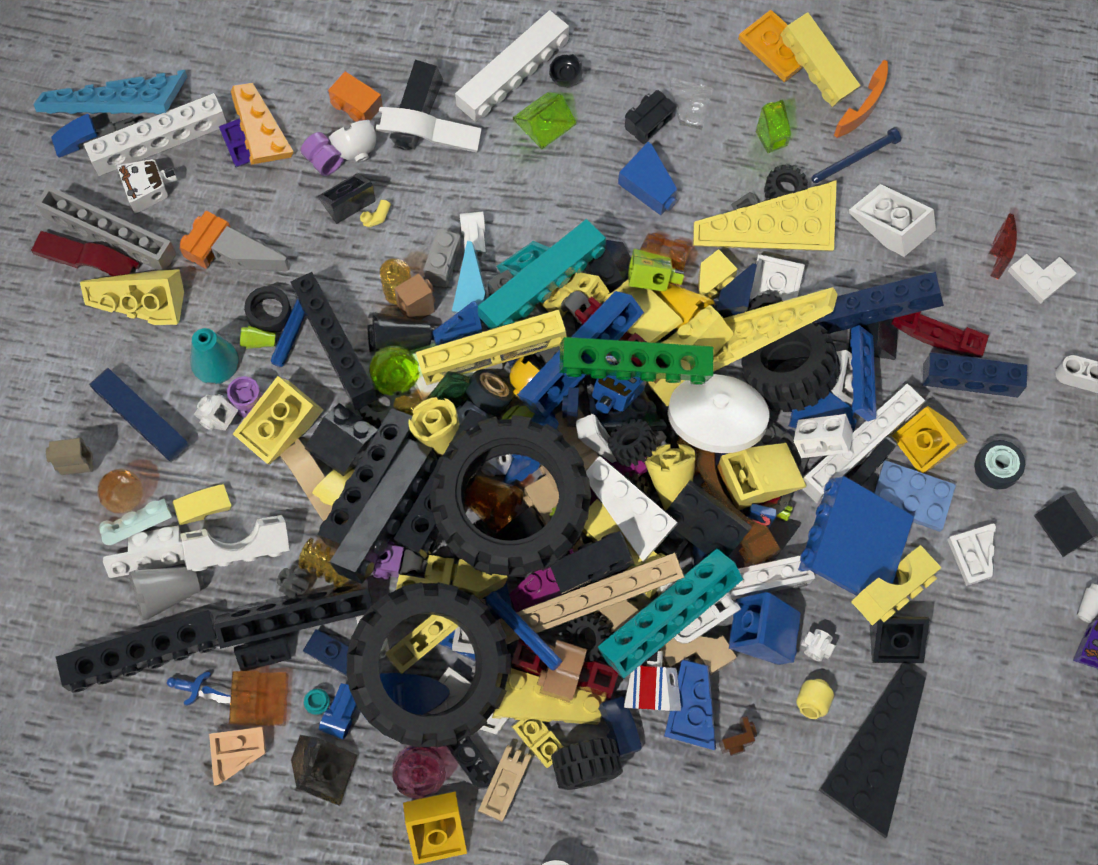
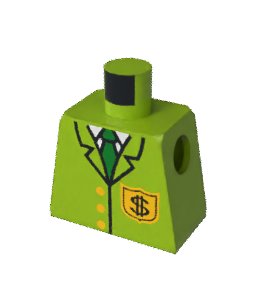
[628,248,684,291]

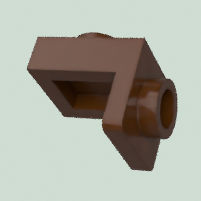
[719,716,757,756]

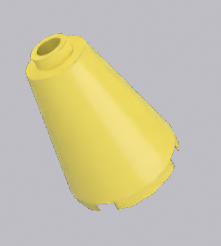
[408,397,460,457]
[645,444,696,511]

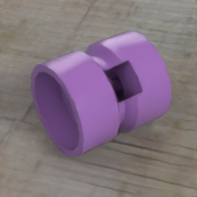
[300,132,344,176]
[227,376,262,418]

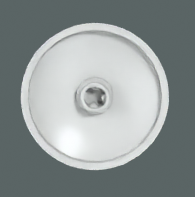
[668,374,769,453]

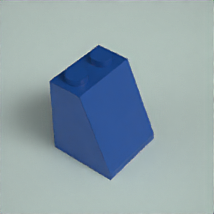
[729,592,801,665]

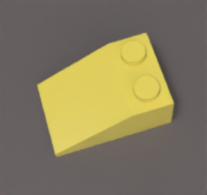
[601,280,683,343]
[233,376,323,465]

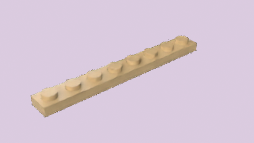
[498,553,685,645]

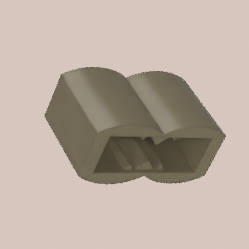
[46,438,93,475]

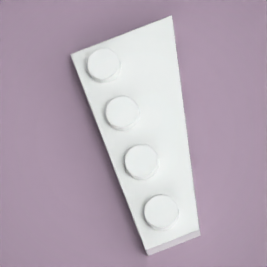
[586,456,678,562]

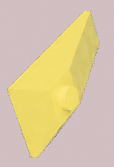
[80,270,184,325]

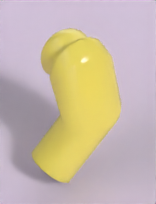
[360,200,391,227]

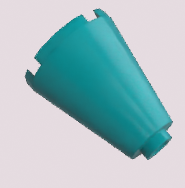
[190,328,239,384]

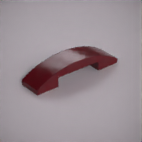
[892,312,989,358]

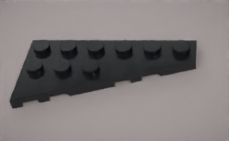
[819,663,926,838]

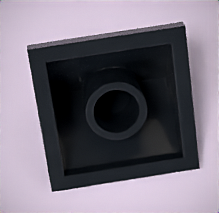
[318,173,376,224]
[848,318,898,360]
[1034,491,1098,557]
[870,616,930,663]

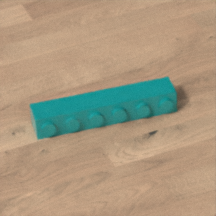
[478,219,606,330]

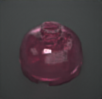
[392,745,446,799]

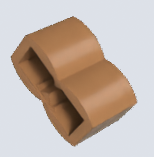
[537,640,587,702]

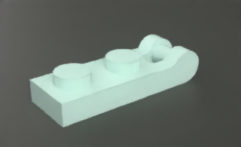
[99,499,172,545]

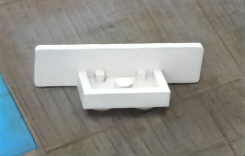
[103,525,185,578]

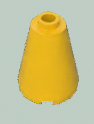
[652,283,715,331]

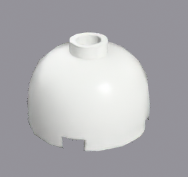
[329,120,376,163]

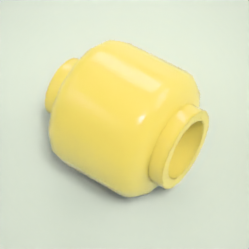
[796,679,834,719]

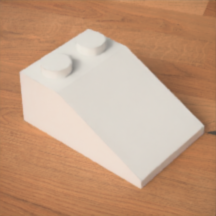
[849,184,936,257]

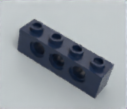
[922,352,1027,398]

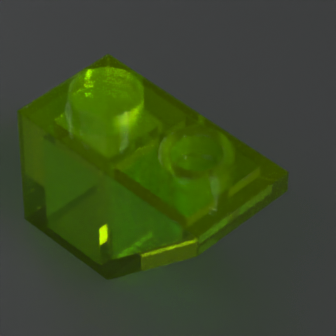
[756,100,791,153]

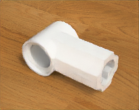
[460,211,486,259]

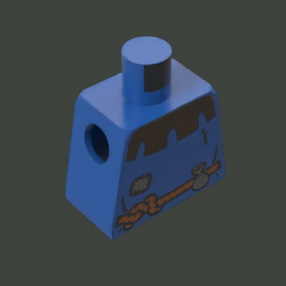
[592,356,647,413]

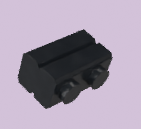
[625,90,677,144]

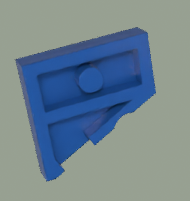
[433,301,482,346]

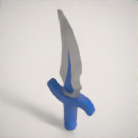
[167,672,264,706]

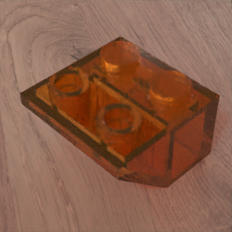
[640,233,693,286]

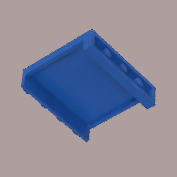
[798,476,914,596]

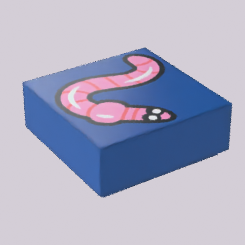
[744,504,776,530]

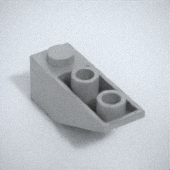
[211,226,290,271]

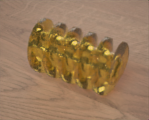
[380,258,411,305]
[298,537,348,587]

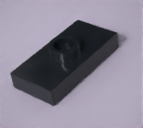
[234,634,292,673]

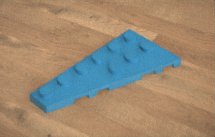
[34,70,187,114]

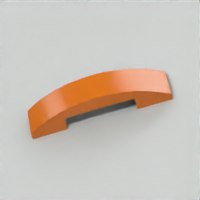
[834,60,888,138]

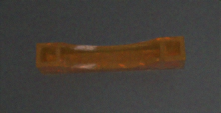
[676,435,780,566]

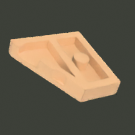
[209,727,266,785]

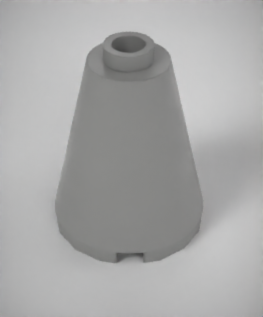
[129,567,204,621]

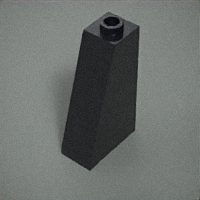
[390,59,443,150]

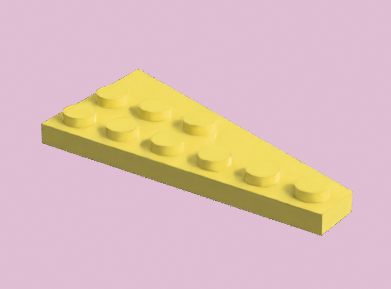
[693,180,837,251]
[713,287,838,372]

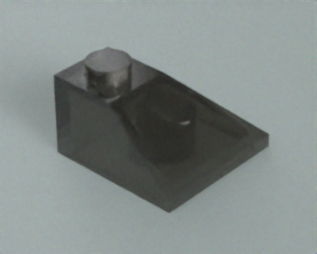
[291,735,358,806]

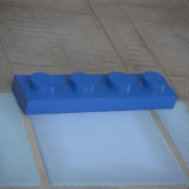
[850,325,876,421]

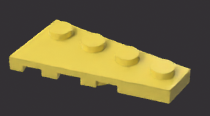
[492,668,606,725]

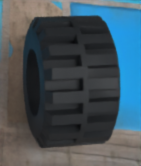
[551,738,623,790]

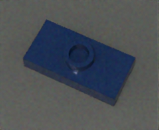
[303,629,349,676]

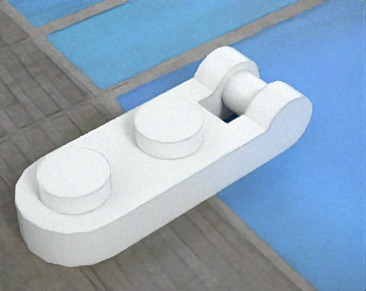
[674,591,741,644]

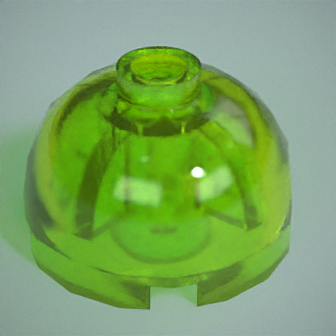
[369,345,420,395]

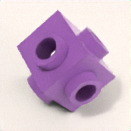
[372,541,404,579]

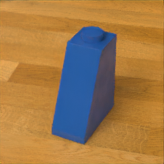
[618,142,677,215]
[788,392,857,432]

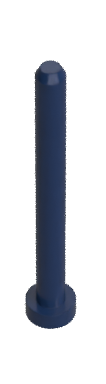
[811,127,901,183]

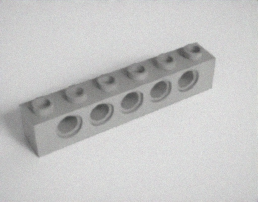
[35,186,176,270]

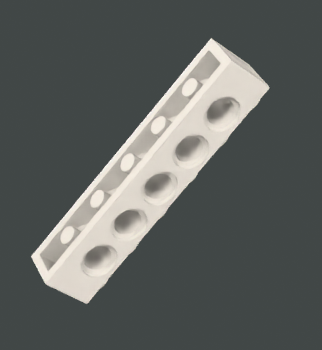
[84,93,226,176]

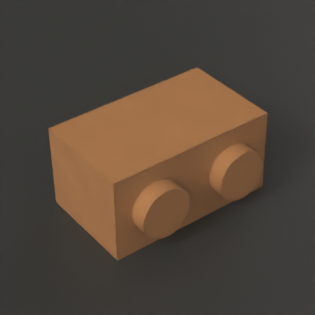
[394,273,435,320]

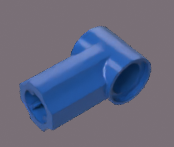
[319,683,357,740]

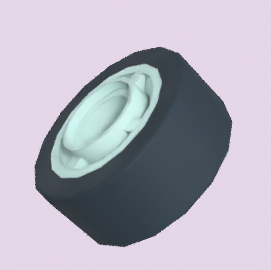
[974,440,1026,490]

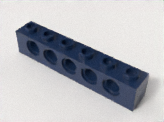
[814,272,944,334]

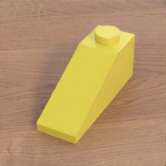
[384,615,459,674]

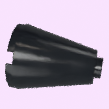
[367,312,434,361]

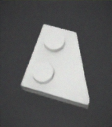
[947,523,996,586]

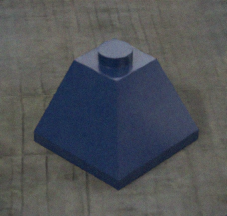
[712,263,757,318]

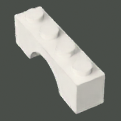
[180,515,290,571]

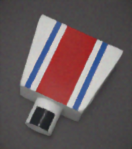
[624,651,681,711]

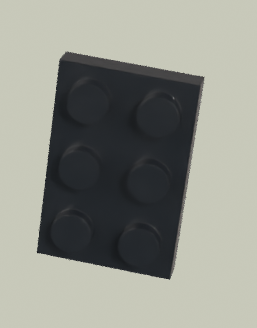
[665,480,752,557]

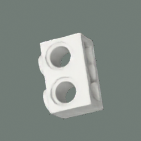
[794,414,853,458]

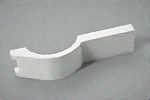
[375,107,482,152]

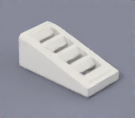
[576,414,617,463]

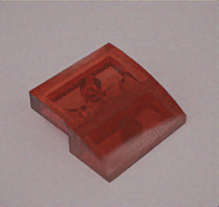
[989,213,1017,279]

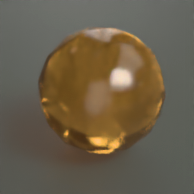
[97,469,143,513]

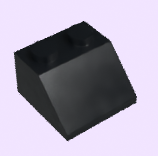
[585,240,631,294]
[305,403,378,476]

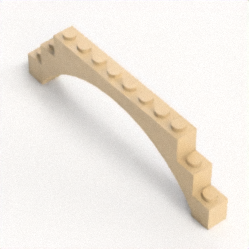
[523,407,737,676]

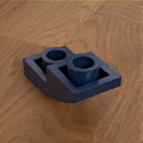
[598,697,642,757]

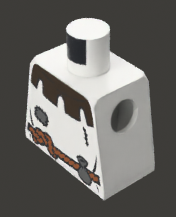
[117,159,177,214]

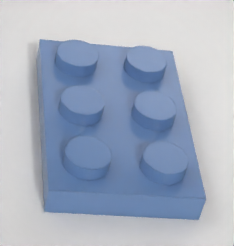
[874,460,956,532]

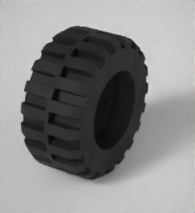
[741,321,840,412]

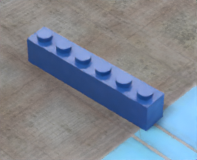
[517,291,644,418]

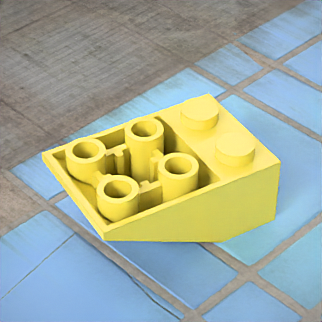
[718,443,806,511]

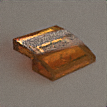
[229,671,289,726]

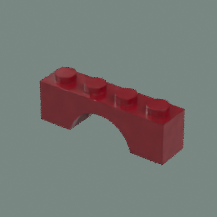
[511,638,618,700]

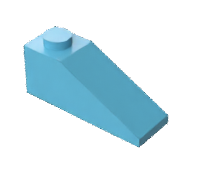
[452,241,487,319]

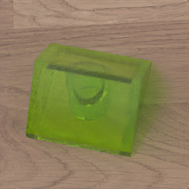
[513,92,576,150]

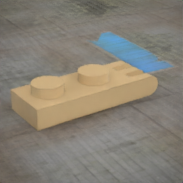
[478,745,532,823]

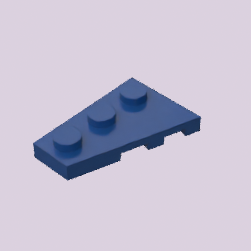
[664,659,716,750]

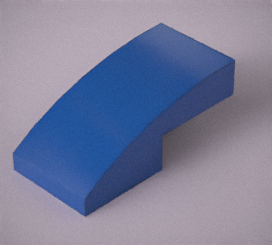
[51,113,98,158]

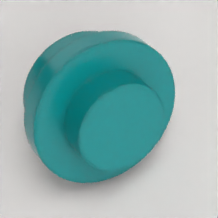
[304,689,330,715]

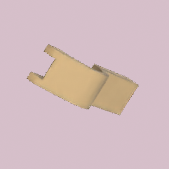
[280,439,347,525]

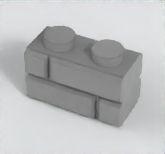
[423,229,461,287]

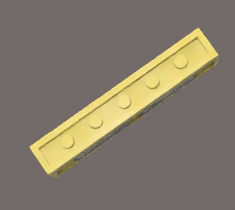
[416,310,567,385]

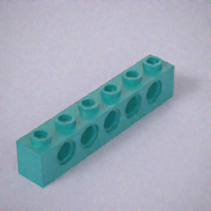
[598,549,744,679]

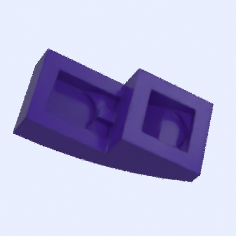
[219,119,250,167]

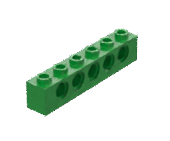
[559,337,713,385]

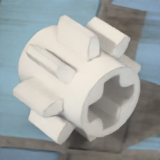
[801,629,836,661]

